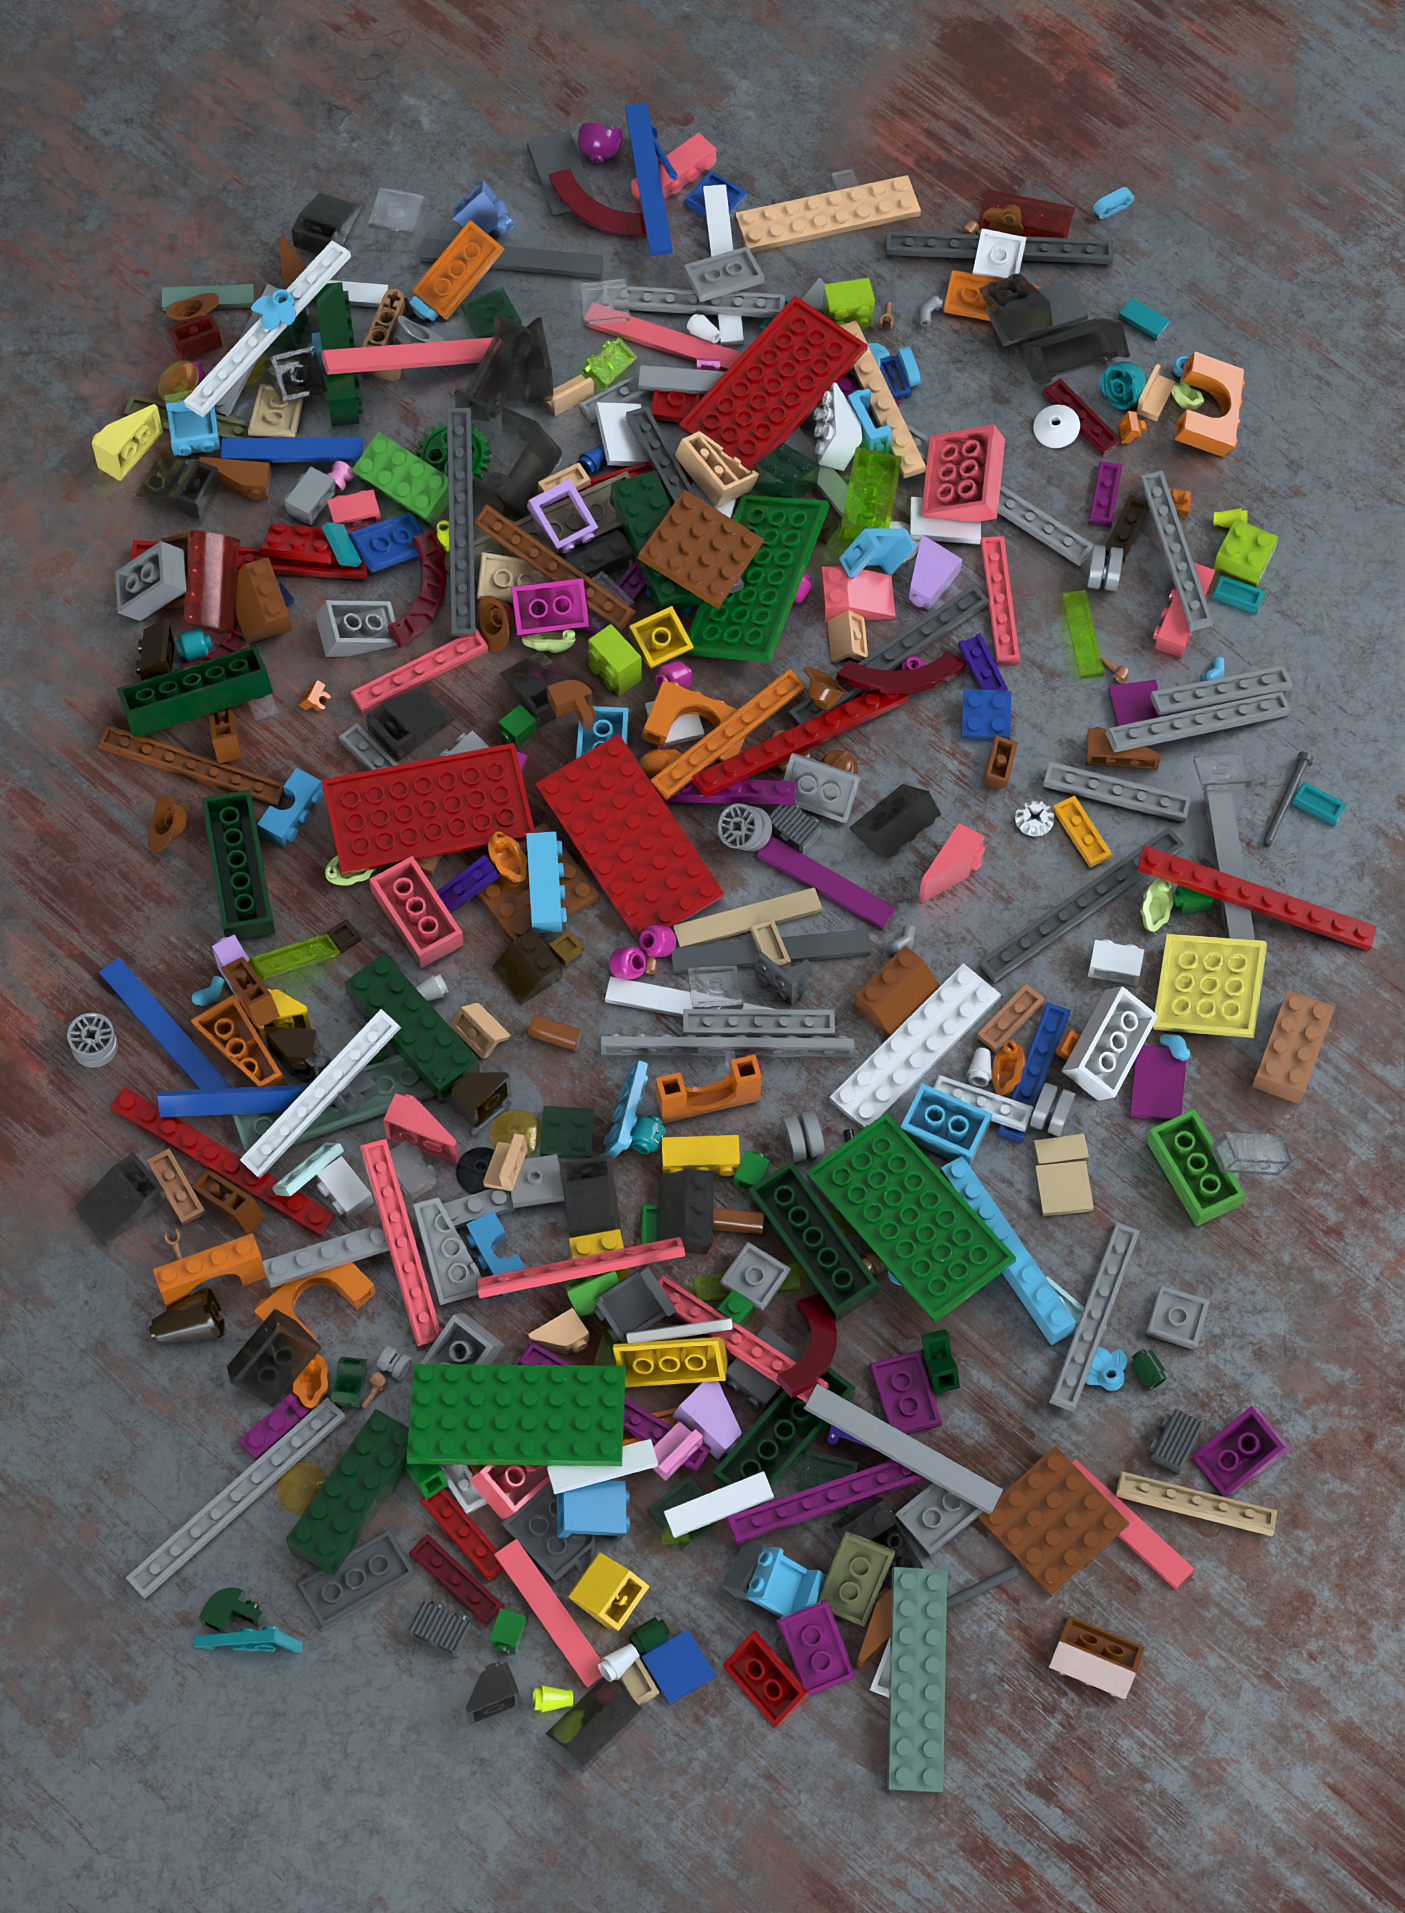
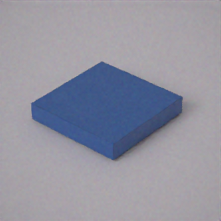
[684,170,747,217]
[641,1629,716,1705]

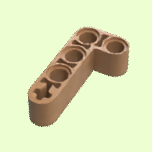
[362,289,406,381]

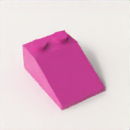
[511,578,589,635]

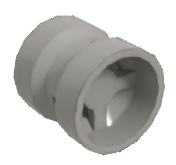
[376,1345,412,1381]

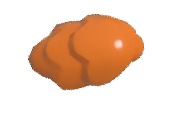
[639,749,682,778]
[488,831,528,883]
[991,1040,1026,1097]
[293,1350,329,1409]

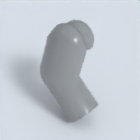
[920,295,944,326]
[886,925,915,955]

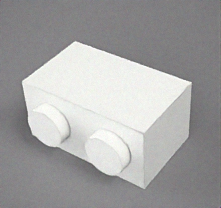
[1087,939,1144,986]
[316,1156,373,1221]

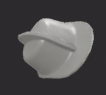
[392,315,444,345]

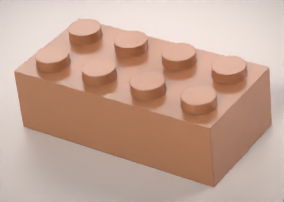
[1252,989,1335,1104]

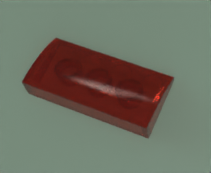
[978,189,1075,238]
[183,530,240,634]

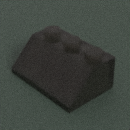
[512,317,554,404]
[558,529,634,583]
[849,784,941,858]
[656,1169,714,1254]
[226,1309,321,1407]
[545,1677,643,1774]

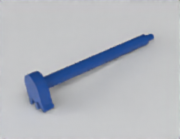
[651,124,678,181]

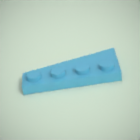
[596,1060,648,1168]

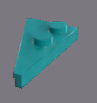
[193,1626,303,1653]

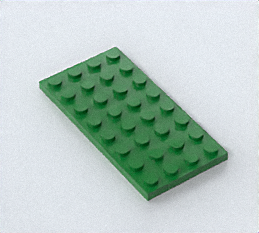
[684,495,830,662]
[806,1112,1016,1323]
[406,1364,626,1466]

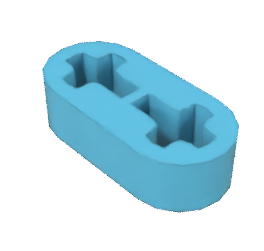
[1093,187,1135,219]
[897,346,921,387]

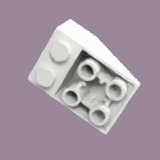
[813,383,862,471]

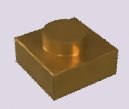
[549,930,585,965]

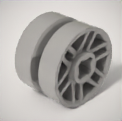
[1087,544,1123,591]
[718,803,772,851]
[67,1013,118,1068]
[1030,1082,1076,1137]
[781,1110,825,1163]

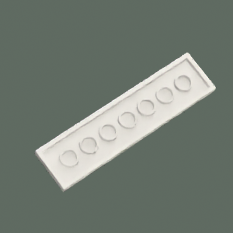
[829,963,1001,1130]

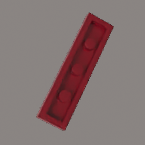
[1042,378,1121,456]
[409,1534,505,1627]

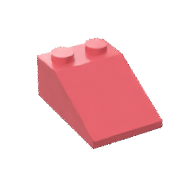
[821,566,896,622]
[918,823,986,903]
[383,1093,459,1165]
[469,1465,550,1521]

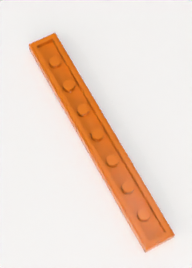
[650,669,806,800]

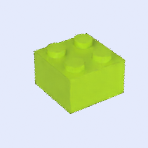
[822,278,875,330]
[1213,519,1279,588]
[588,624,642,696]

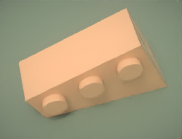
[674,431,759,508]

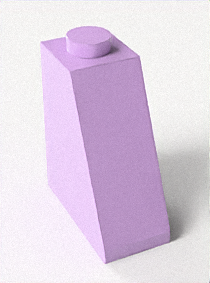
[909,535,962,611]
[672,1381,742,1460]

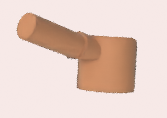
[962,221,981,235]
[880,302,894,329]
[1101,656,1128,684]
[644,956,657,975]
[165,1228,182,1261]
[361,1372,388,1409]

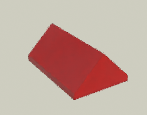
[722,1630,809,1728]

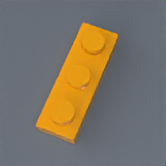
[1053,796,1112,868]

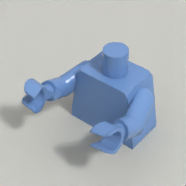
[453,181,515,237]

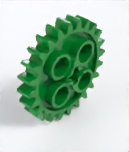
[415,422,491,486]

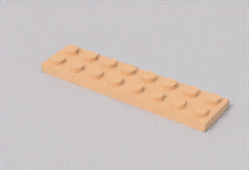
[735,175,921,253]

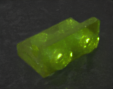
[582,337,638,388]

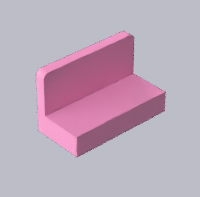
[652,1422,703,1481]

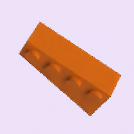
[190,995,288,1087]

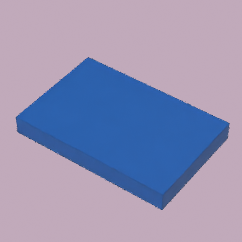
[349,511,424,573]

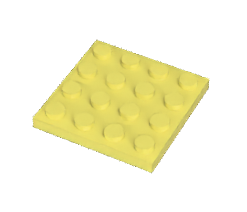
[1153,934,1267,1038]

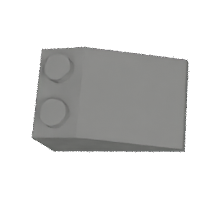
[315,600,397,657]
[410,1313,504,1380]

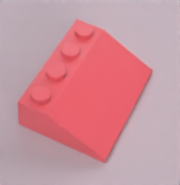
[921,424,1005,522]

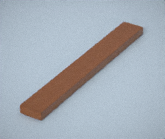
[473,504,636,631]
[97,724,285,809]

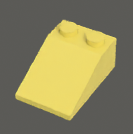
[92,404,163,481]

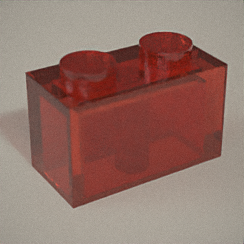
[168,313,222,362]

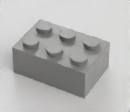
[115,541,186,621]

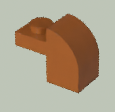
[547,680,596,731]

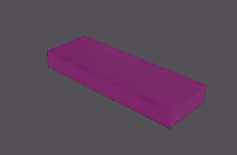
[1088,461,1123,528]

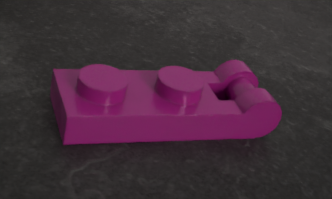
[238,1392,312,1461]

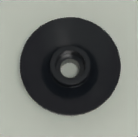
[456,1147,495,1194]

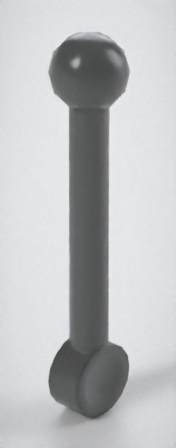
[469,1100,512,1136]

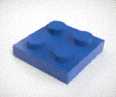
[961,689,1012,740]

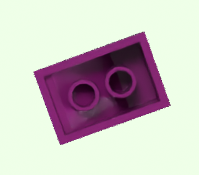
[1192,1406,1292,1498]

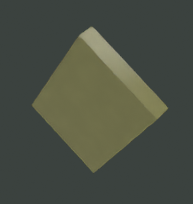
[816,1531,895,1627]

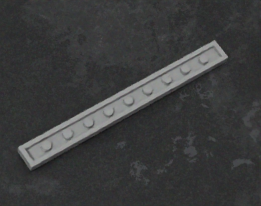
[905,422,1093,566]
[601,1034,854,1058]
[262,1188,515,1288]
[126,1397,346,1599]

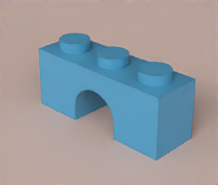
[257,768,324,848]
[464,1211,526,1298]

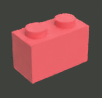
[327,490,381,533]

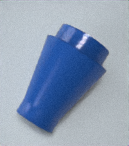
[577,443,606,475]

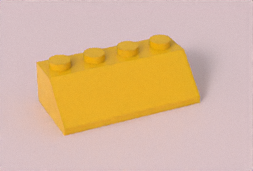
[613,1337,728,1387]

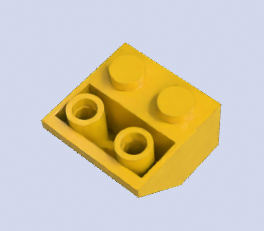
[567,1552,650,1631]

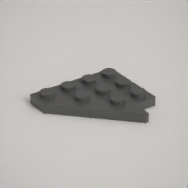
[501,1481,596,1584]

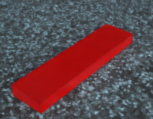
[420,1488,504,1582]

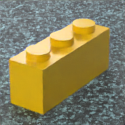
[662,1135,740,1178]

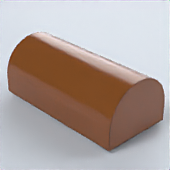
[983,735,1018,789]
[528,1015,582,1051]
[711,1208,764,1235]

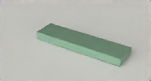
[162,284,254,311]

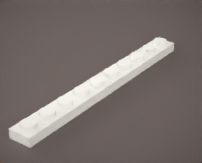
[184,241,351,417]

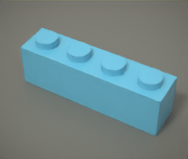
[526,832,567,933]

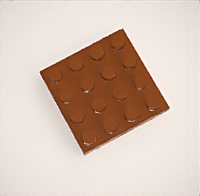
[637,489,765,609]
[477,822,600,942]
[978,1446,1130,1597]

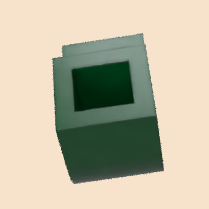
[921,1329,960,1395]
[330,1356,367,1407]
[199,1588,265,1634]

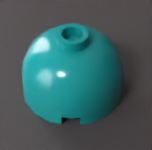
[1100,361,1147,409]

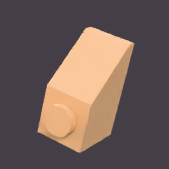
[528,1308,590,1355]

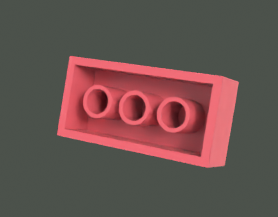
[369,856,464,968]

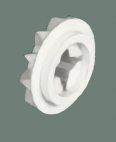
[1015,799,1054,836]

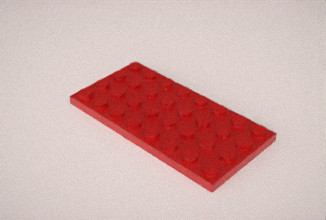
[679,296,868,473]
[536,734,725,946]
[321,743,535,875]

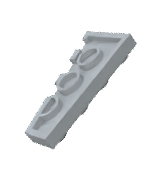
[412,1197,482,1305]

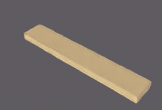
[673,887,822,947]
[1115,1471,1277,1536]

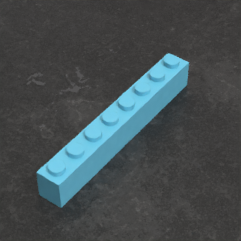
[940,1156,1076,1346]

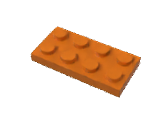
[412,220,505,320]
[943,270,1042,321]

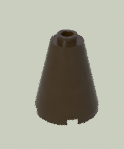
[149,1287,226,1344]

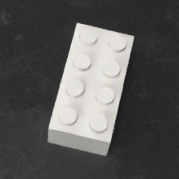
[1062,986,1158,1101]

